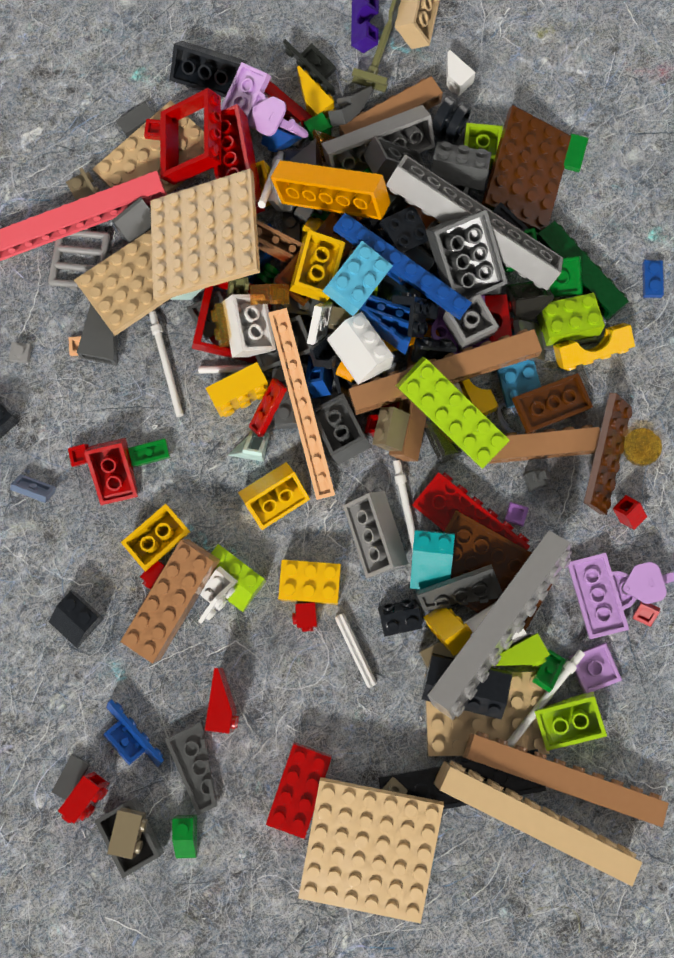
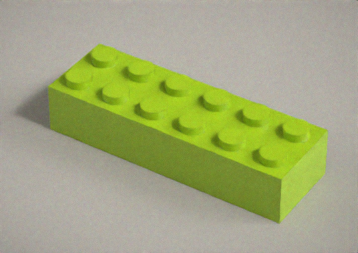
[395,357,510,469]

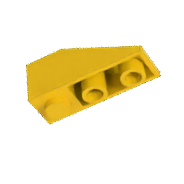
[297,66,334,118]

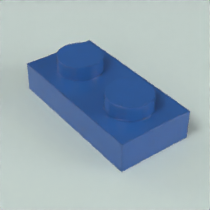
[642,260,664,298]

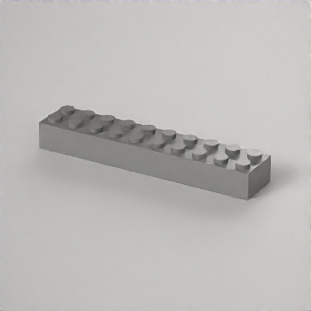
[386,155,563,290]
[428,530,571,720]

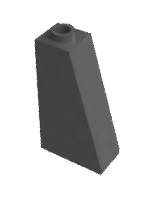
[77,304,118,366]

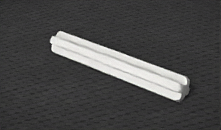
[335,613,377,688]

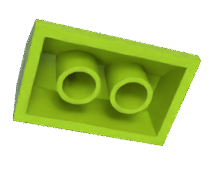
[209,544,266,612]

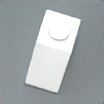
[446,50,476,96]

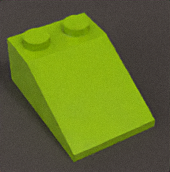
[492,633,550,667]
[534,692,607,751]

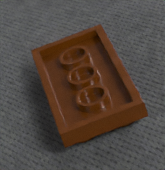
[512,373,593,434]

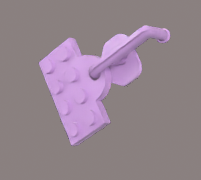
[221,62,309,138]
[568,553,674,639]

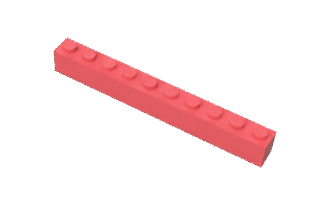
[0,171,167,261]

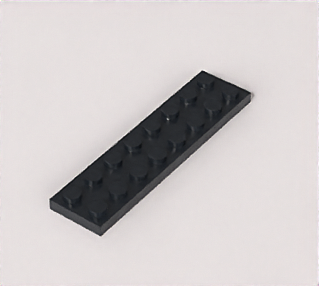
[378,749,546,810]

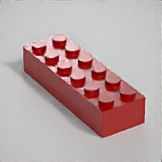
[214,104,265,214]

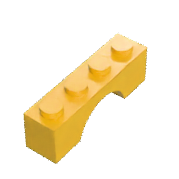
[553,323,635,371]
[458,379,499,416]

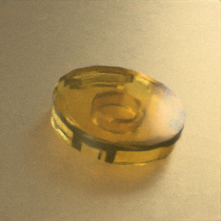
[623,428,662,466]

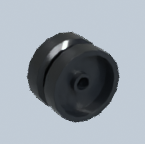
[432,96,472,145]

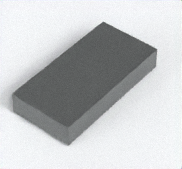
[116,102,155,137]
[52,754,91,800]

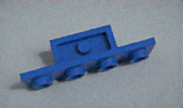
[103,699,164,767]

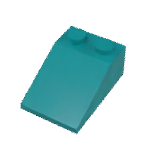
[410,530,455,590]

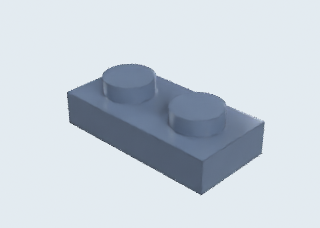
[10,474,55,503]

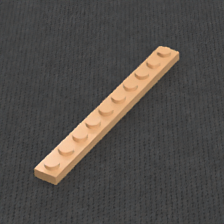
[268,308,335,500]

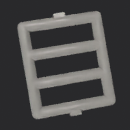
[48,229,111,291]

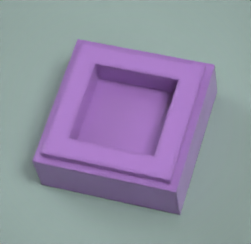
[504,502,529,527]

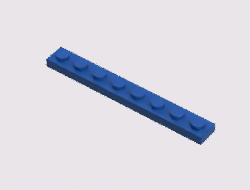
[333,213,472,320]

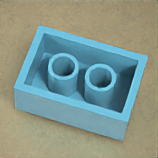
[322,241,393,316]

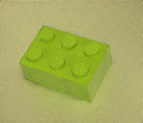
[536,293,605,346]

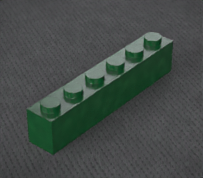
[537,220,629,321]

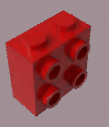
[58,772,110,824]

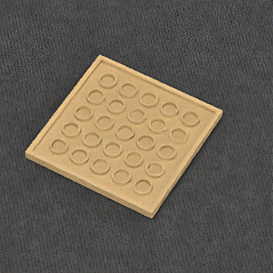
[150,169,260,302]
[298,777,444,924]

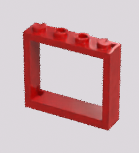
[160,88,222,185]
[192,282,272,363]

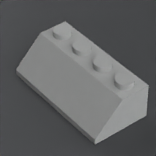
[343,491,409,579]

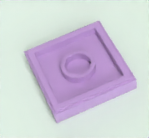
[568,642,622,694]

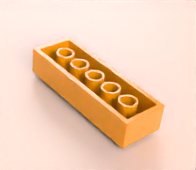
[271,160,391,220]

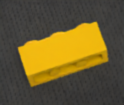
[423,608,472,656]

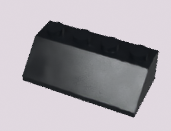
[169,41,247,98]
[421,653,512,720]

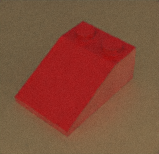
[84,438,138,505]
[205,668,239,734]

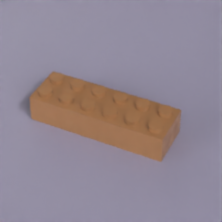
[120,539,220,664]

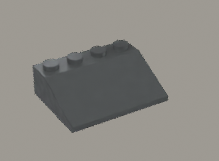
[426,209,508,299]

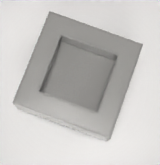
[9,342,32,364]

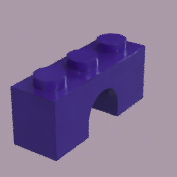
[351,0,379,53]

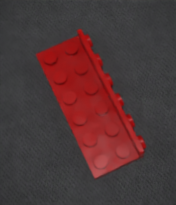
[412,472,530,550]

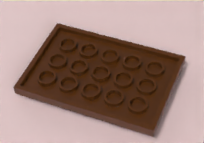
[482,105,571,233]
[444,510,552,631]

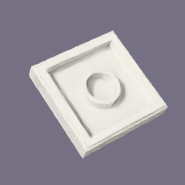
[307,301,333,345]

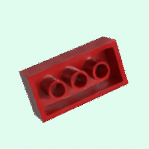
[266,742,332,839]

